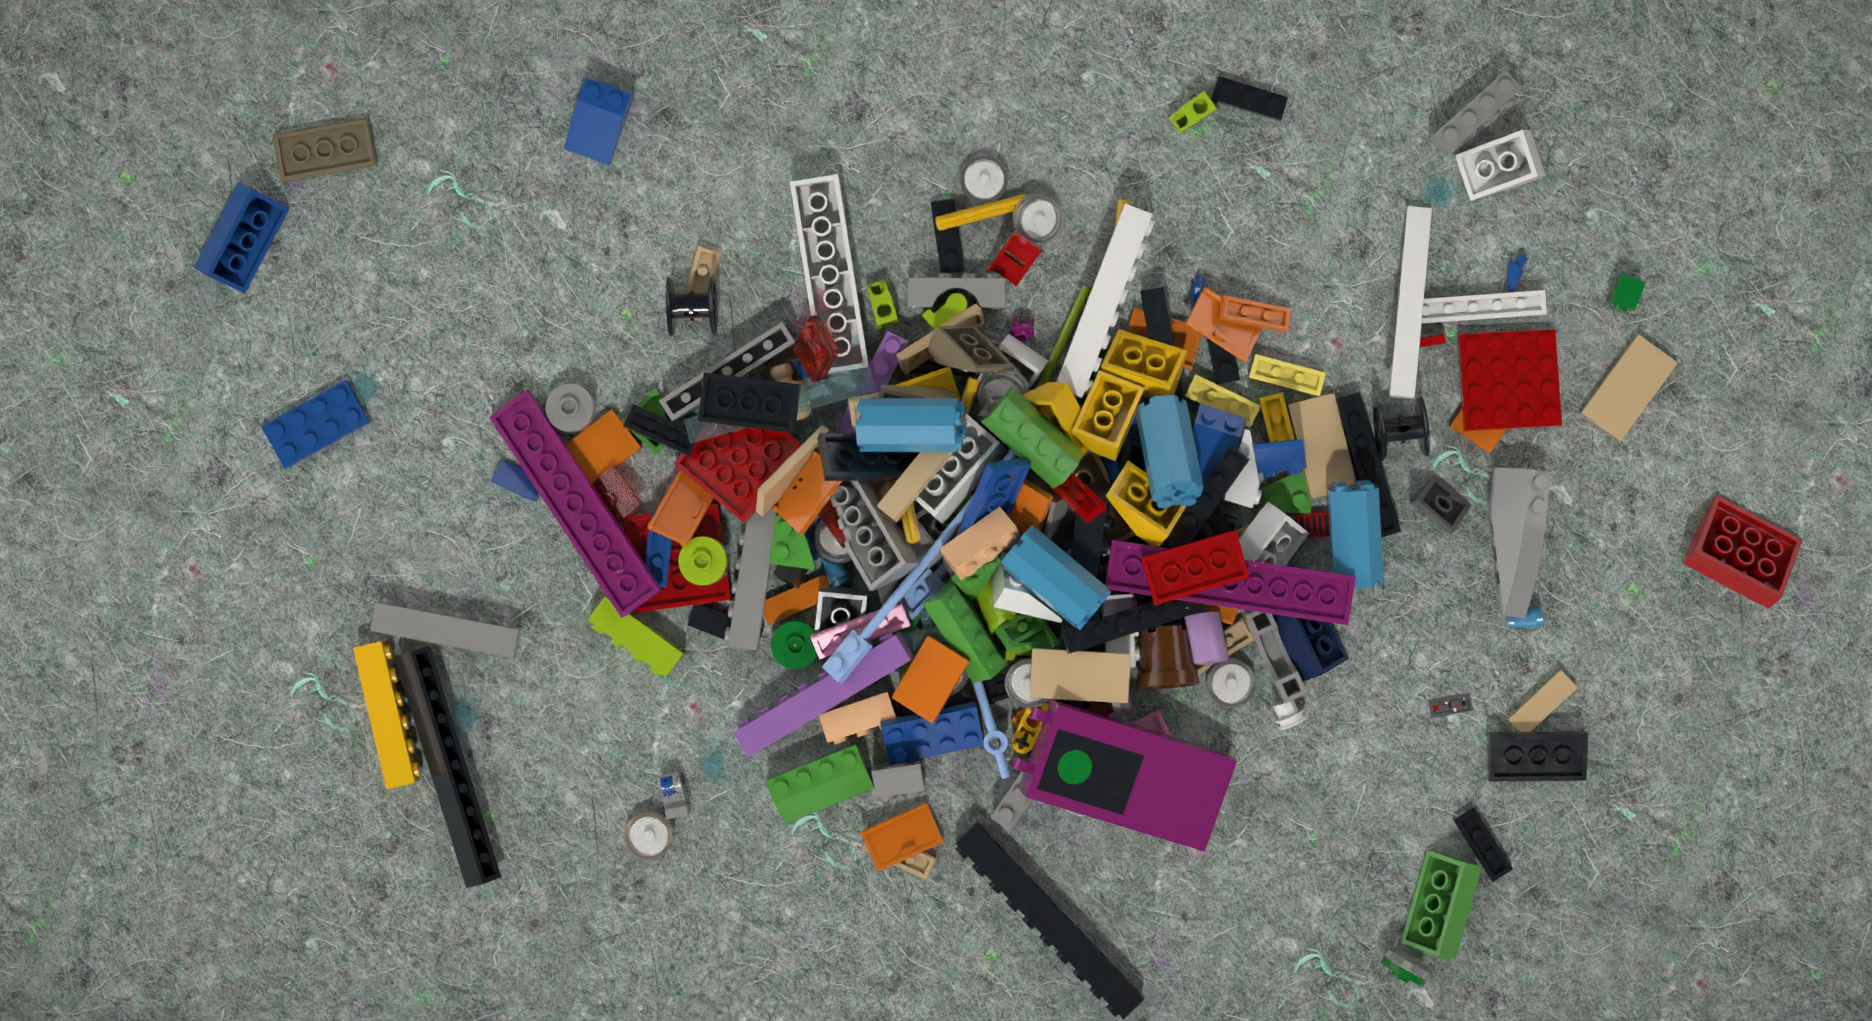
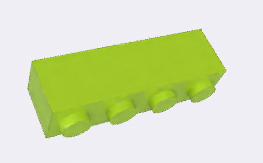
[588,596,685,677]

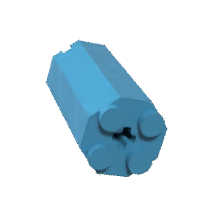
[1136,395,1204,508]
[855,398,967,452]
[1327,480,1384,589]
[1000,525,1112,630]

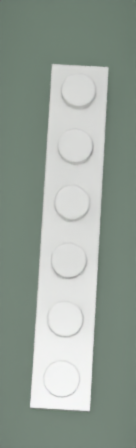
[1421,290,1547,324]

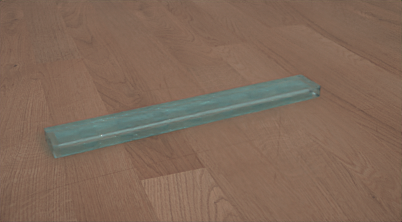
[684,367,877,444]

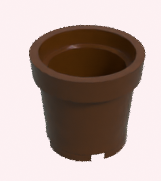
[1136,625,1200,690]

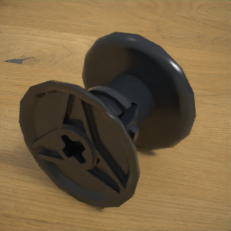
[666,275,718,337]
[1373,396,1430,461]

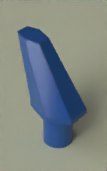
[1506,253,1528,293]
[1191,276,1205,311]

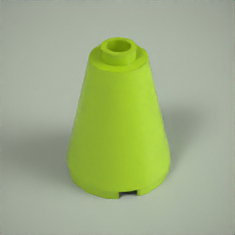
[975,577,1021,636]

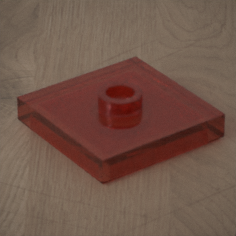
[592,466,643,524]

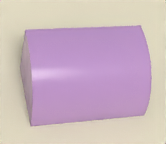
[1185,612,1229,665]

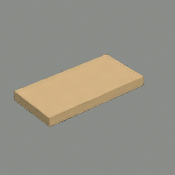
[1580,334,1678,441]
[1286,393,1356,499]
[756,425,829,517]
[1030,648,1131,703]

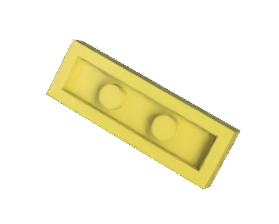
[1249,354,1326,397]
[1185,374,1261,428]

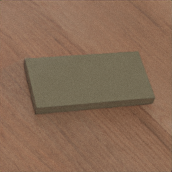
[273,118,377,183]

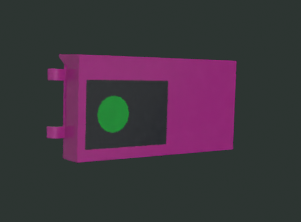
[1012,699,1237,852]

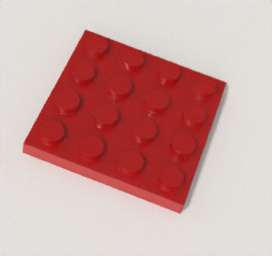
[1457,329,1562,432]
[674,423,802,524]
[622,504,732,613]

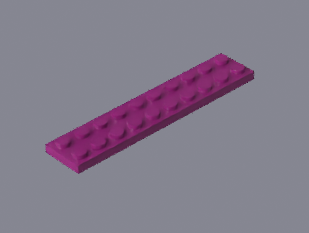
[489,390,662,618]
[1105,540,1356,625]

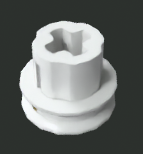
[1273,700,1307,730]

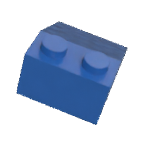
[564,77,634,166]
[1191,403,1247,482]
[1254,439,1307,477]

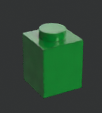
[1608,274,1646,313]

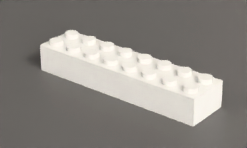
[790,174,869,376]
[1056,204,1155,399]

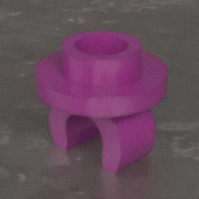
[1010,316,1034,341]

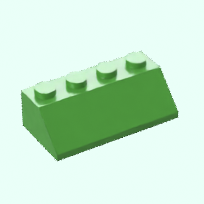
[981,386,1084,488]
[922,576,1006,683]
[765,743,874,824]
[1401,850,1482,960]

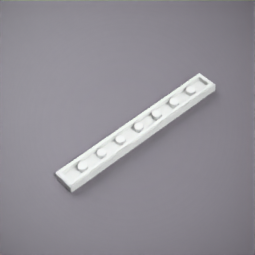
[1389,206,1432,399]

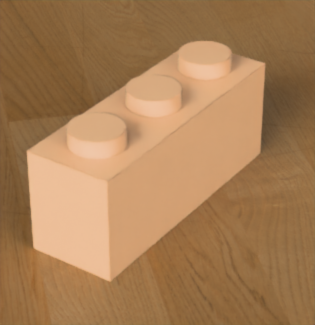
[940,507,1021,580]
[819,691,897,745]

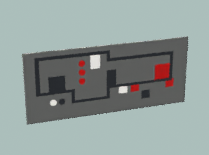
[1428,693,1473,718]

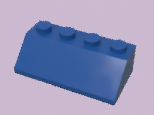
[194,182,290,294]

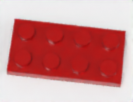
[1140,530,1250,605]

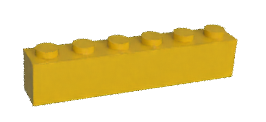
[353,640,421,790]

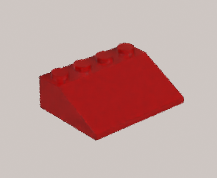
[1683,495,1802,609]

